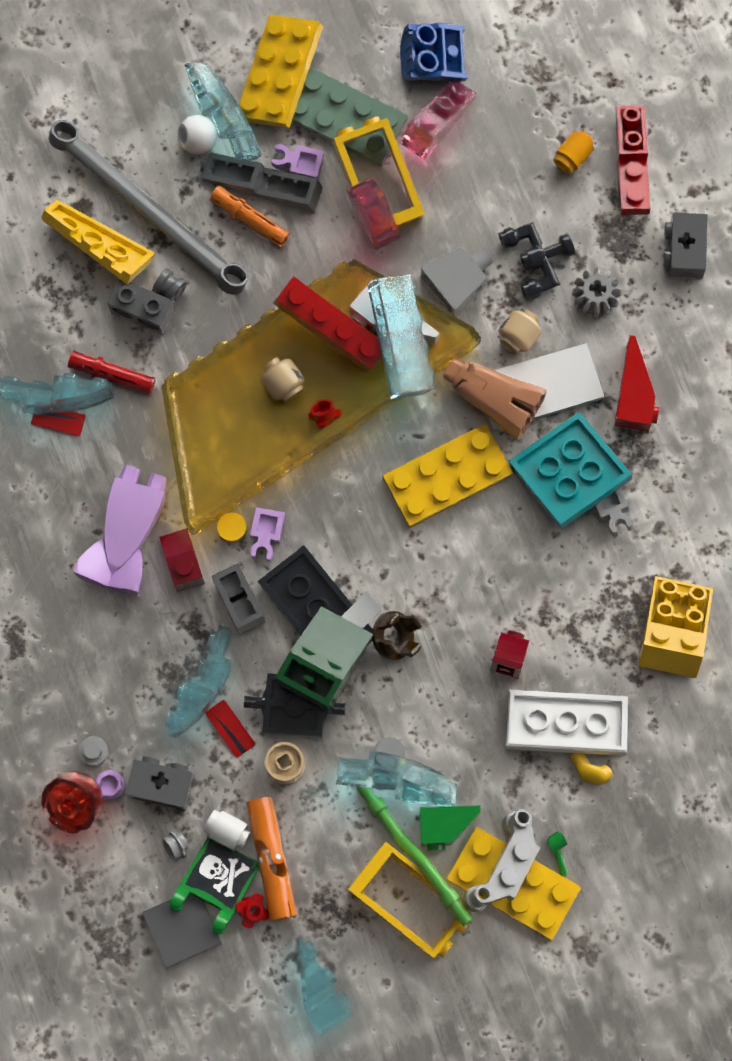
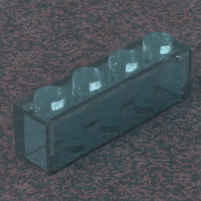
[367,274,435,399]

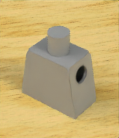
[421,247,493,318]

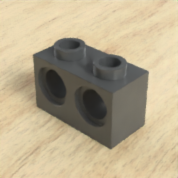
[108,279,175,336]
[211,563,266,635]

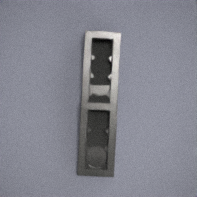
[201,153,323,213]

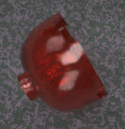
[41,771,103,834]

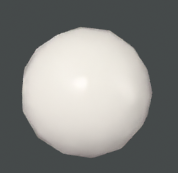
[178,115,217,155]

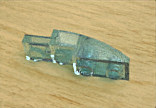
[0,373,115,414]
[165,625,233,739]
[336,751,457,806]

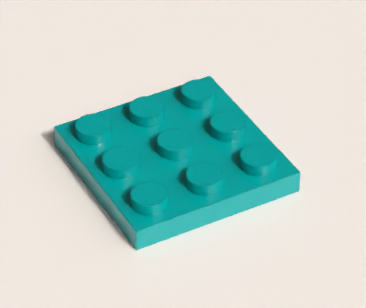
[509,412,633,529]

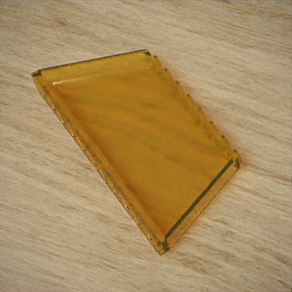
[161,259,481,535]

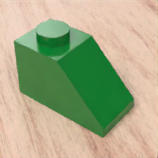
[420,805,481,852]

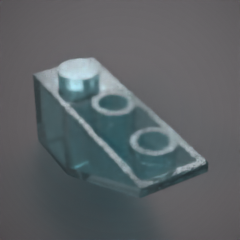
[298,937,354,1036]

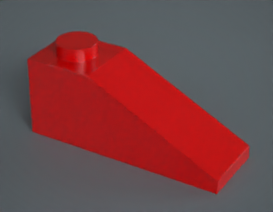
[614,335,660,432]

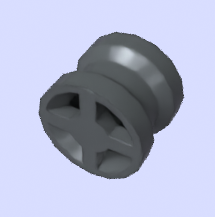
[152,269,187,304]

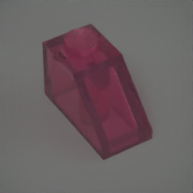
[346,177,401,250]

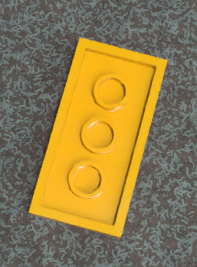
[235,14,323,129]
[383,423,513,529]
[446,826,582,941]

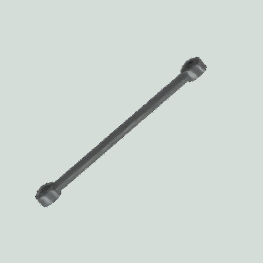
[48,120,248,295]

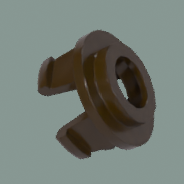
[372,611,422,660]

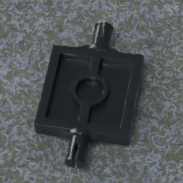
[244,673,346,738]

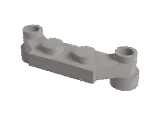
[463,809,541,913]

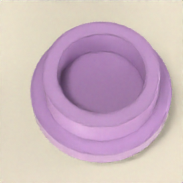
[95,770,125,801]

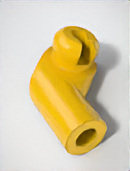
[570,753,612,785]

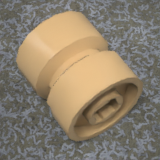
[265,742,305,786]

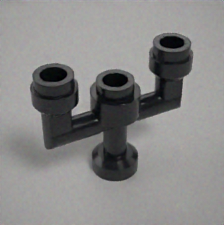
[498,221,575,300]

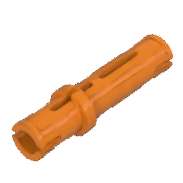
[209,185,290,248]

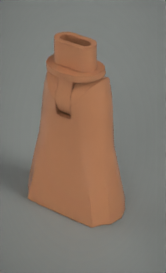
[443,358,547,440]

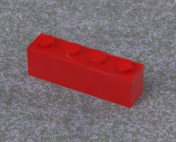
[272,276,388,372]

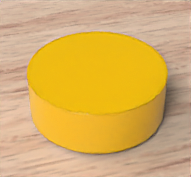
[217,512,247,543]

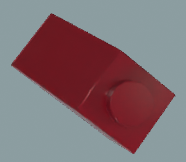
[159,528,205,593]
[490,630,529,679]

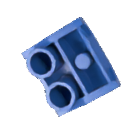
[400,23,468,82]

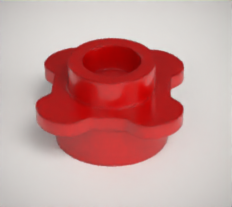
[308,399,342,428]
[235,893,269,928]

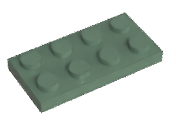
[292,67,408,167]

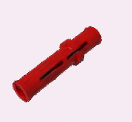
[67,350,156,395]

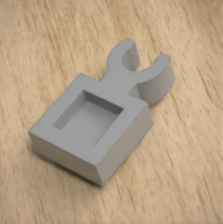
[595,488,632,537]

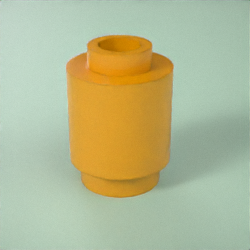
[553,131,594,174]

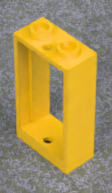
[332,116,425,238]
[348,842,471,960]

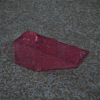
[401,82,477,160]

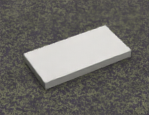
[488,343,605,432]
[506,690,628,756]

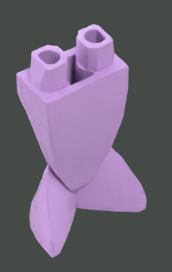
[73,465,167,596]

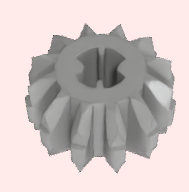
[572,267,622,318]

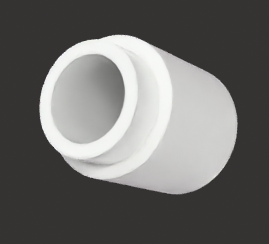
[203,810,251,851]

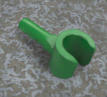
[547,832,568,876]

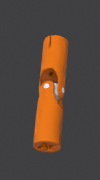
[246,797,297,922]

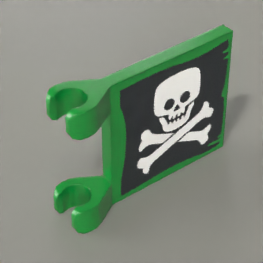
[170,835,259,935]

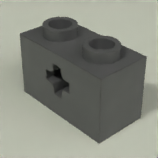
[663,212,708,278]
[125,756,195,811]

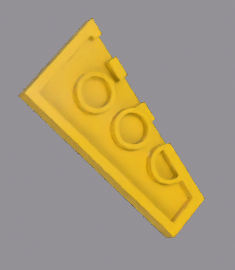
[41,200,155,284]

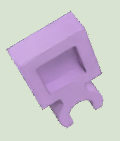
[271,144,325,179]
[250,507,285,562]

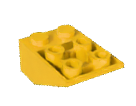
[638,576,713,678]

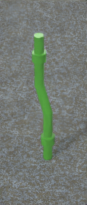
[355,780,473,927]

